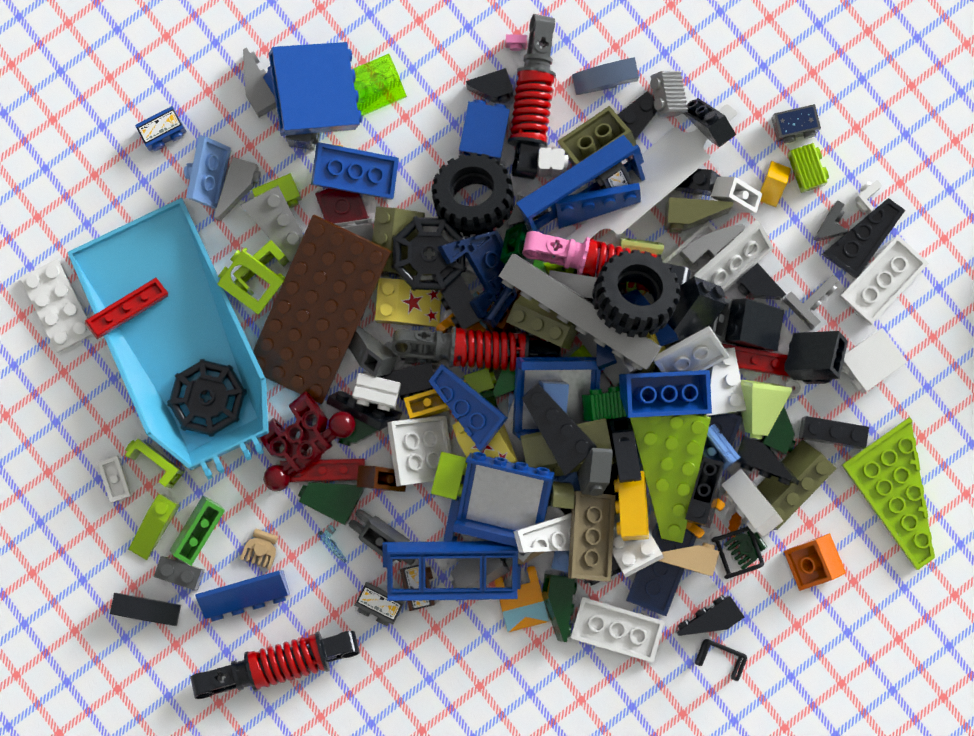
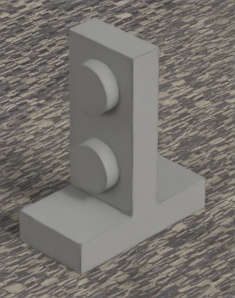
[783,274,839,330]

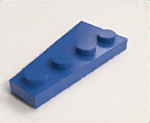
[555,183,641,229]
[429,364,508,452]

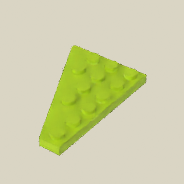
[630,414,711,543]
[841,417,935,570]

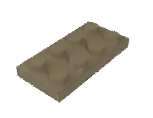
[568,491,615,582]

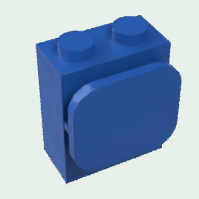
[459,100,510,162]

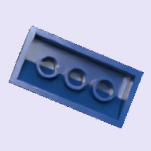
[619,370,712,418]
[195,570,290,622]

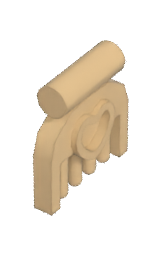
[240,529,278,570]

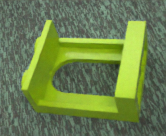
[233,240,290,295]
[217,247,285,315]

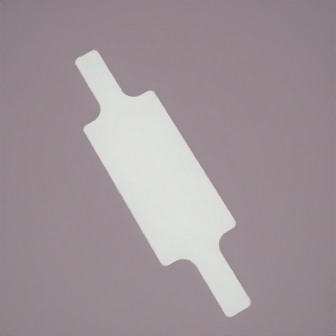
[566,104,737,243]

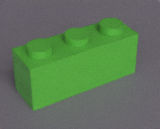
[170,495,225,566]

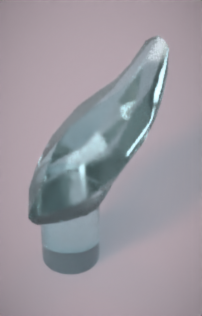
[318,525,347,563]

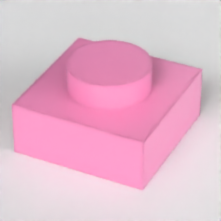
[506,34,527,51]

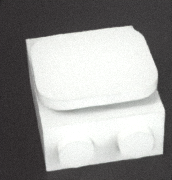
[842,328,908,394]

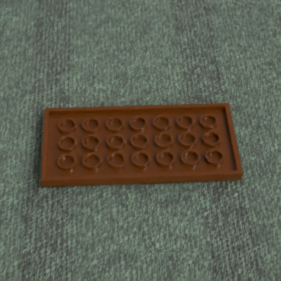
[253,215,392,404]

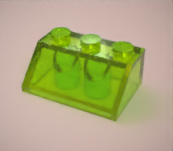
[353,54,407,116]

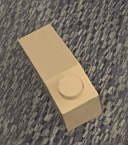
[659,542,720,576]

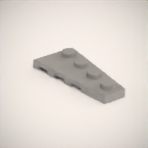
[240,186,304,263]

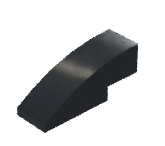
[110,593,181,626]

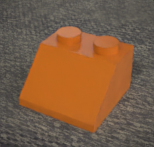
[783,533,846,591]

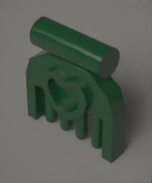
[724,531,767,569]

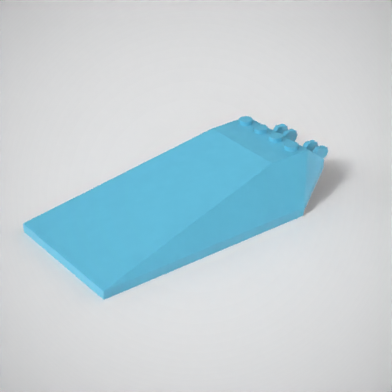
[67,198,269,480]

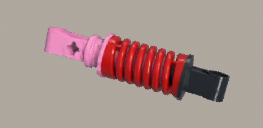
[522,231,691,294]

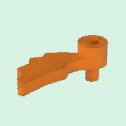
[728,512,742,537]

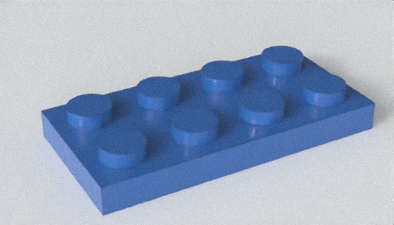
[311,142,399,200]

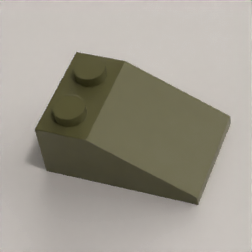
[664,197,733,234]

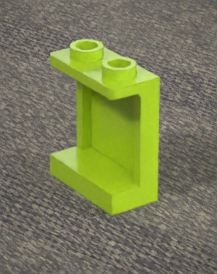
[125,439,185,489]

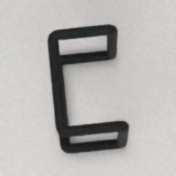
[711,526,764,579]
[695,639,747,681]

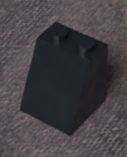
[667,276,727,342]

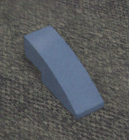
[572,57,639,95]

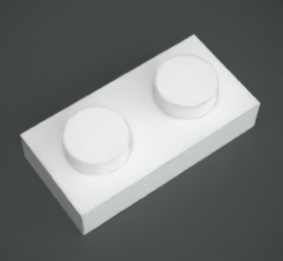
[97,456,132,503]

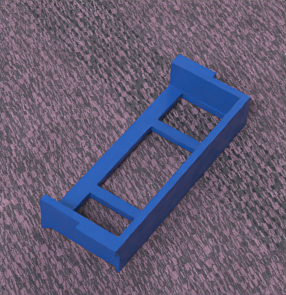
[516,135,645,232]
[383,541,521,601]

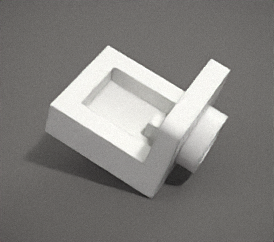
[855,180,883,215]

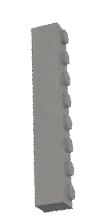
[499,254,662,371]

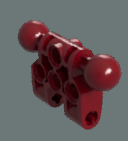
[260,391,356,492]

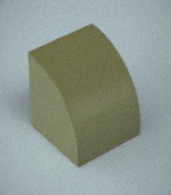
[548,481,574,509]

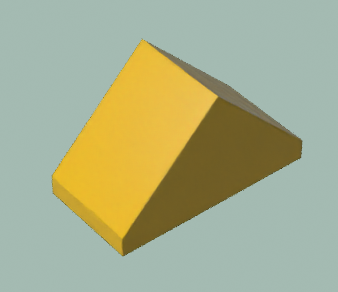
[759,161,791,207]

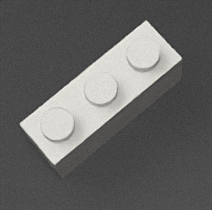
[722,469,783,537]

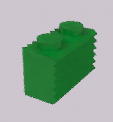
[582,386,626,421]

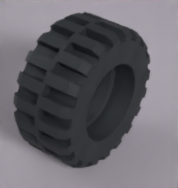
[432,153,514,237]
[592,250,680,338]

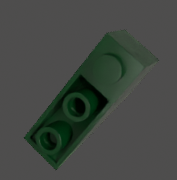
[542,574,577,642]

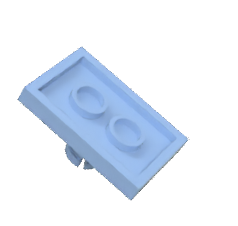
[184,136,231,208]

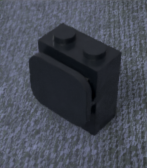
[725,298,784,352]
[784,331,848,384]

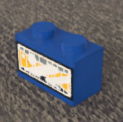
[135,106,187,151]

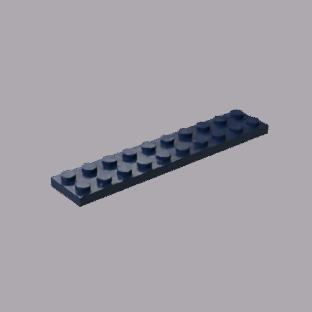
[626,413,742,616]

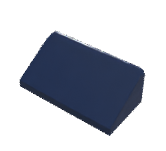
[482,286,517,328]

